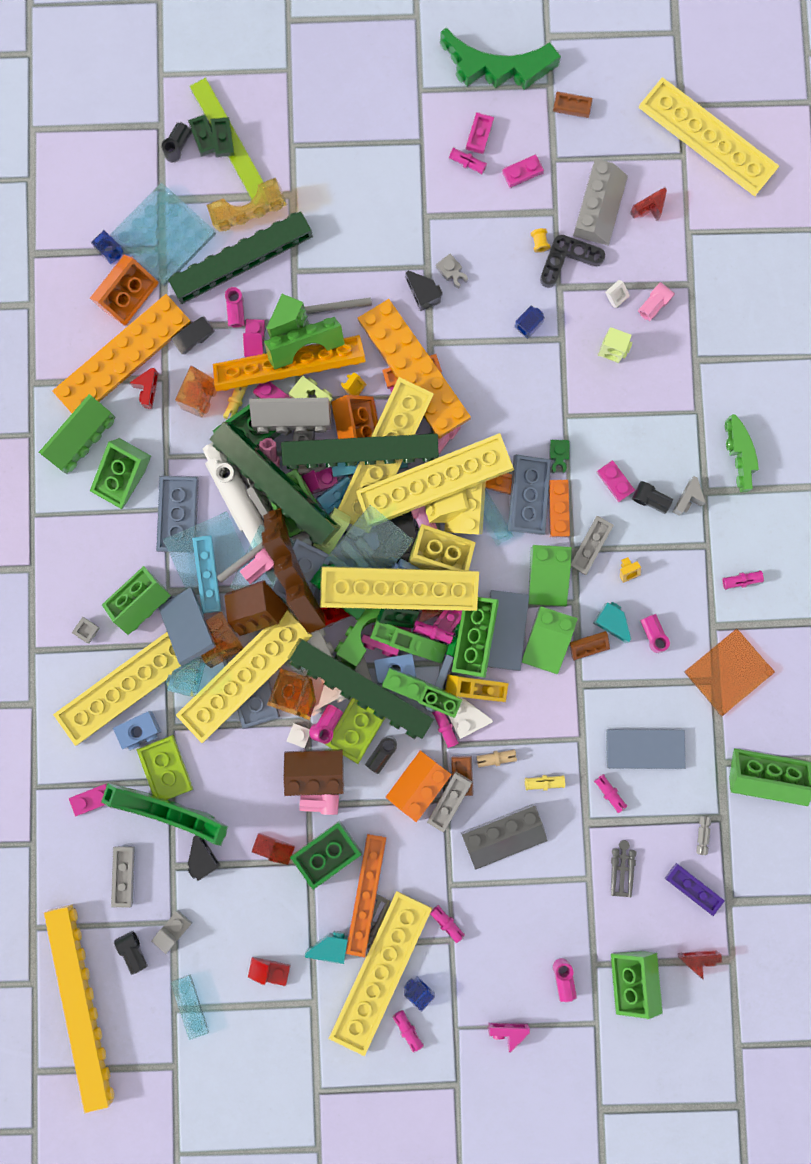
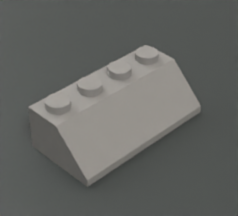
[573,158,628,246]
[249,398,331,434]

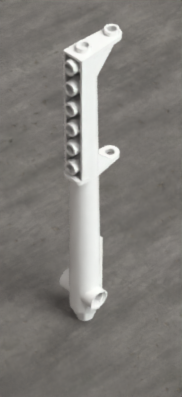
[203,443,346,716]

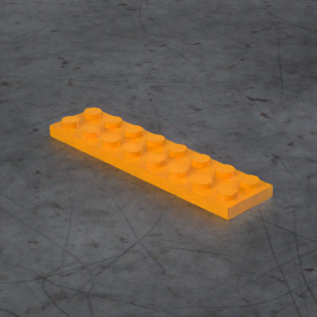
[52,294,192,413]
[358,299,471,439]
[213,335,366,392]

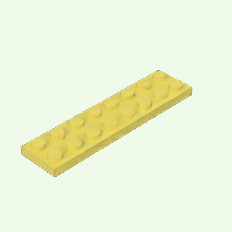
[639,77,779,196]
[338,377,434,533]
[356,433,514,528]
[320,566,479,611]
[176,609,313,743]
[53,632,200,746]
[329,891,432,1056]

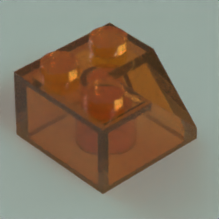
[175,365,217,418]
[201,612,244,668]
[267,668,316,720]

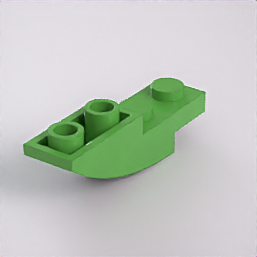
[725,414,759,493]
[370,620,448,664]
[382,667,462,718]

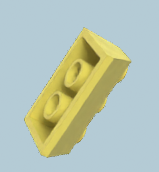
[425,462,469,523]
[444,481,486,535]
[408,524,476,571]

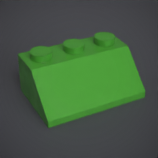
[266,294,309,338]
[102,566,171,635]
[611,951,663,1019]

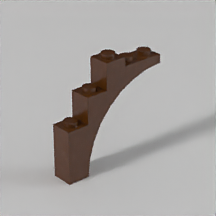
[261,508,326,634]

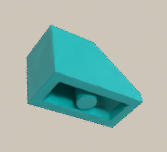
[593,602,631,643]
[304,931,349,964]

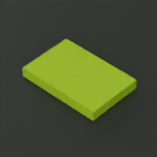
[325,697,386,764]
[136,735,194,800]

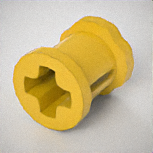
[531,228,550,253]

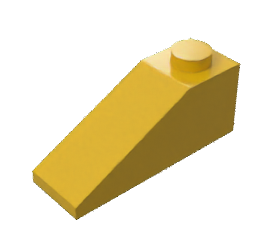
[445,674,509,702]

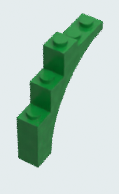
[440,27,561,90]
[101,783,228,846]

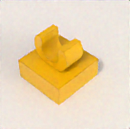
[341,372,367,396]
[620,557,641,583]

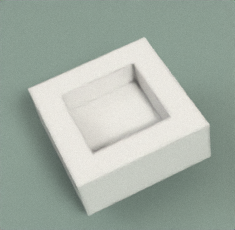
[605,280,630,308]
[287,723,310,748]

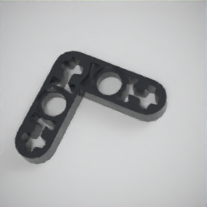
[540,235,605,288]

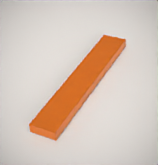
[346,834,387,957]

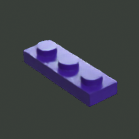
[664,863,725,916]

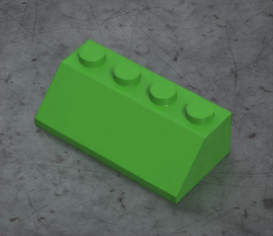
[39,394,116,474]
[452,597,499,678]
[729,748,811,806]

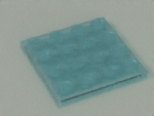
[110,182,216,286]

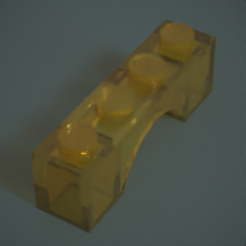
[207,178,287,231]

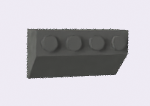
[461,804,548,870]

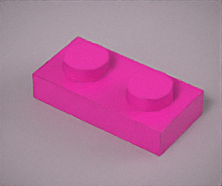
[466,112,494,154]
[502,154,544,188]
[253,381,291,399]
[597,460,635,502]
[432,610,462,632]
[361,634,399,657]
[69,783,107,817]

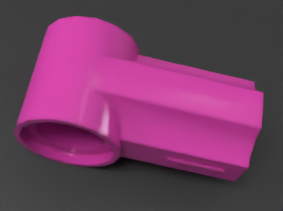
[225,287,245,328]
[640,614,670,653]
[309,704,343,744]
[553,958,577,1002]

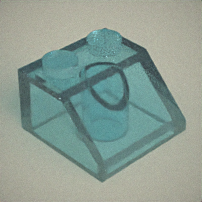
[166,657,207,697]

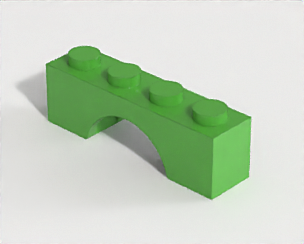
[264,317,345,369]
[335,608,380,670]

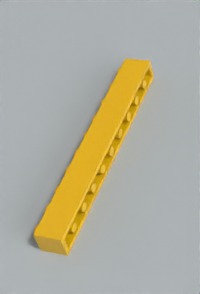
[44,904,114,1113]

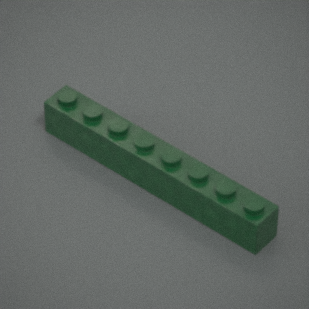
[168,211,313,304]
[209,422,341,545]
[281,433,439,469]
[287,638,434,739]

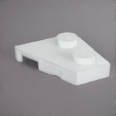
[448,697,493,739]

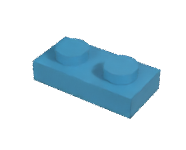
[316,476,350,514]

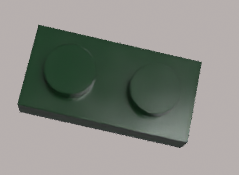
[188,114,215,157]
[210,117,234,157]
[377,609,420,628]

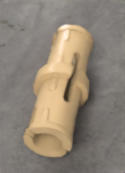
[476,749,517,768]

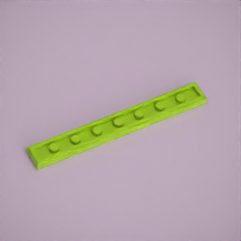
[190,77,275,212]

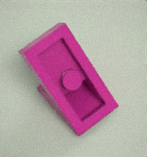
[243,319,265,357]
[302,468,338,494]
[488,1023,530,1053]

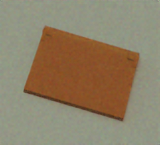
[684,628,775,716]

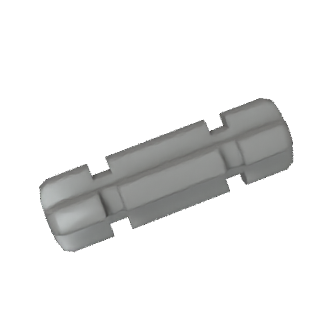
[696,816,711,855]

